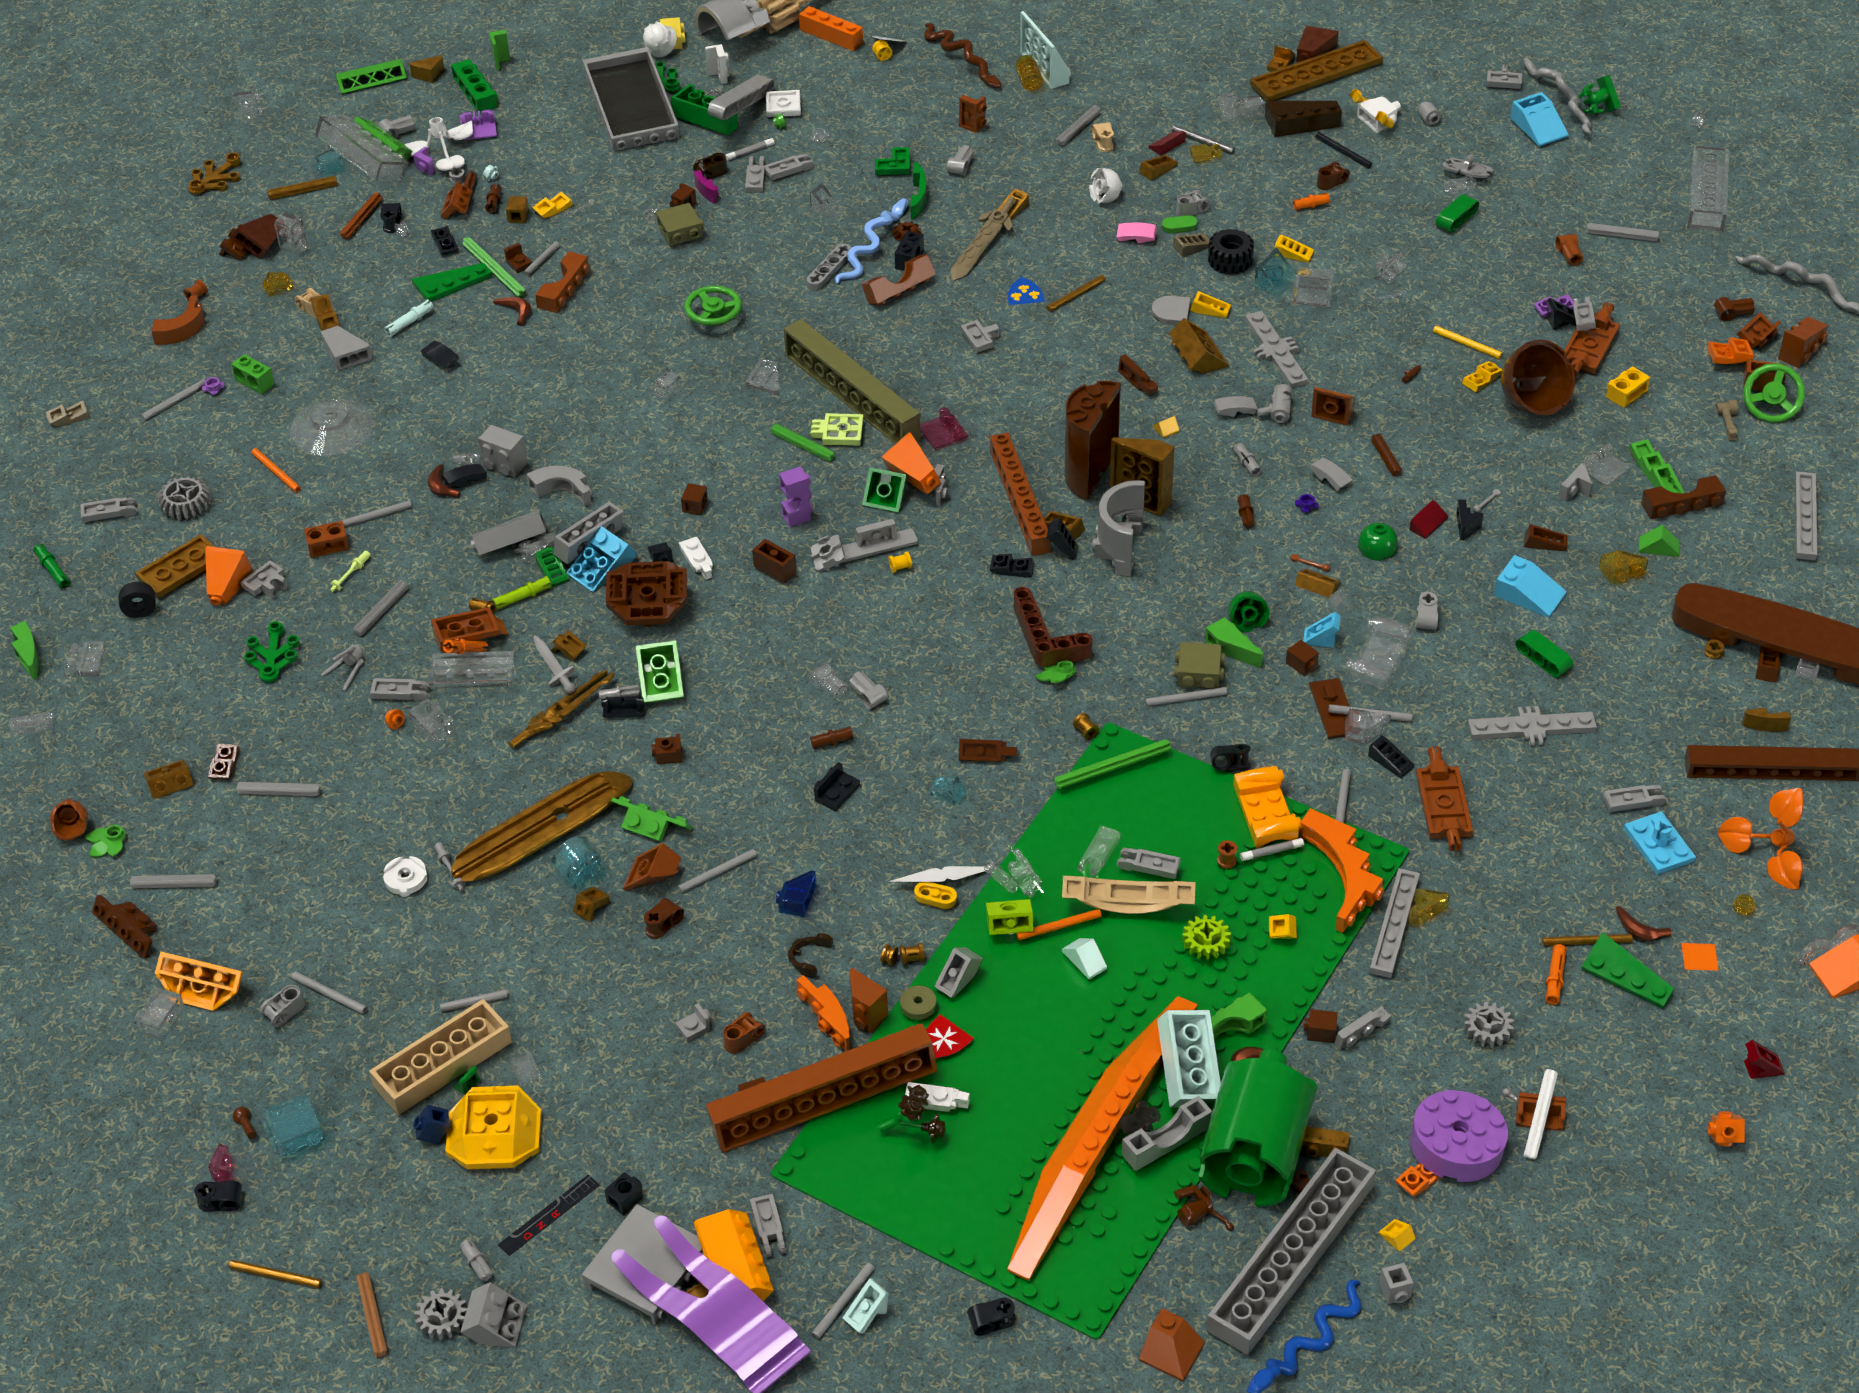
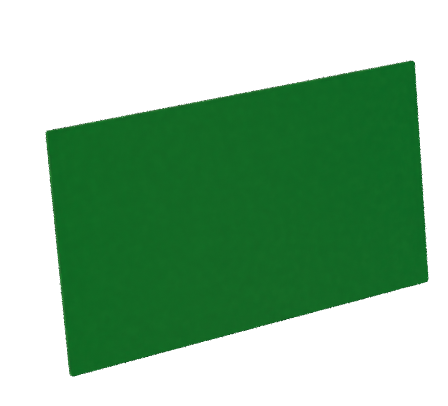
[771,722,1409,1340]

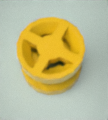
[872,40,892,61]

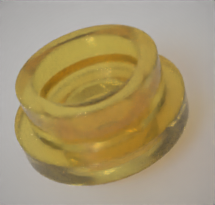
[1733,894,1756,915]

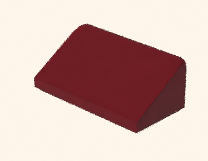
[1149,131,1186,156]
[1409,500,1448,539]

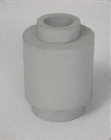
[1418,101,1441,125]

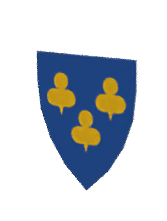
[1008,277,1045,305]

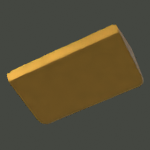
[1295,569,1341,598]

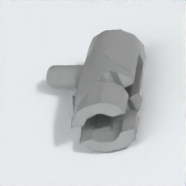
[1257,384,1292,423]

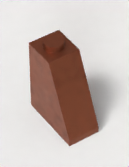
[1296,26,1339,62]
[230,213,286,259]

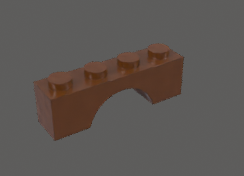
[1641,475,1726,519]

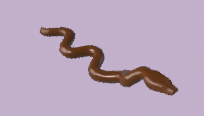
[924,23,1001,88]

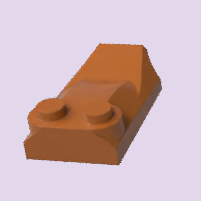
[431,607,508,654]

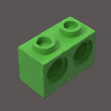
[231,354,274,394]

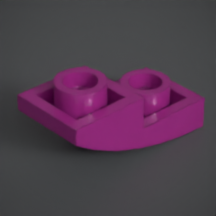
[694,170,719,203]

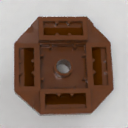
[606,561,687,627]

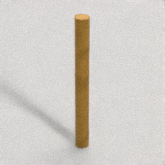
[1046,275,1105,312]
[1542,934,1633,946]
[229,1260,322,1289]

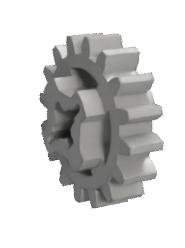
[1464,1002,1514,1048]
[414,1288,467,1340]

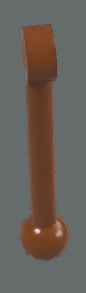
[1291,554,1330,572]

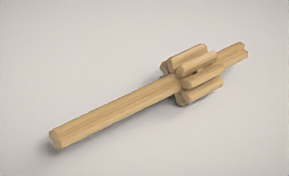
[738,0,811,38]

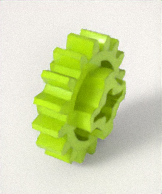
[1182,915,1231,959]

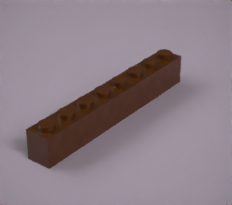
[1684,745,1859,781]

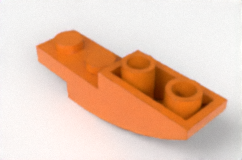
[796,975,850,1051]

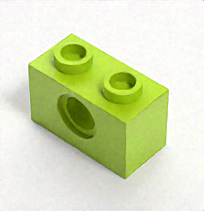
[986,899,1034,935]

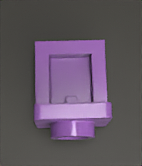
[413,147,435,175]

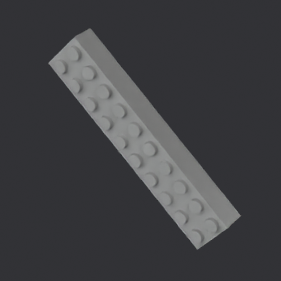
[1206,1148,1376,1355]

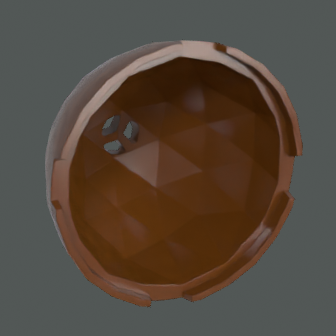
[1501,339,1575,416]

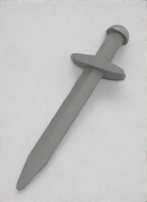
[533,635,575,694]

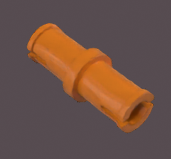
[1293,192,1330,211]

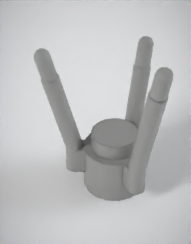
[321,645,364,692]

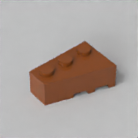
[1778,316,1828,368]

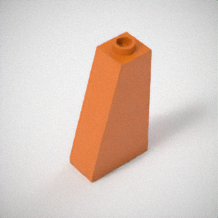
[881,432,941,495]

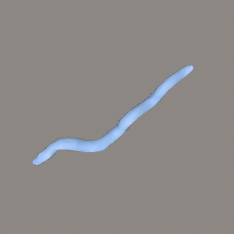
[835,198,908,284]

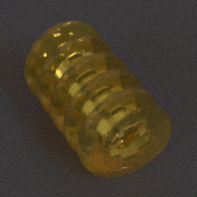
[1015,55,1043,90]

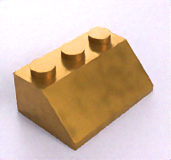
[1169,318,1229,374]

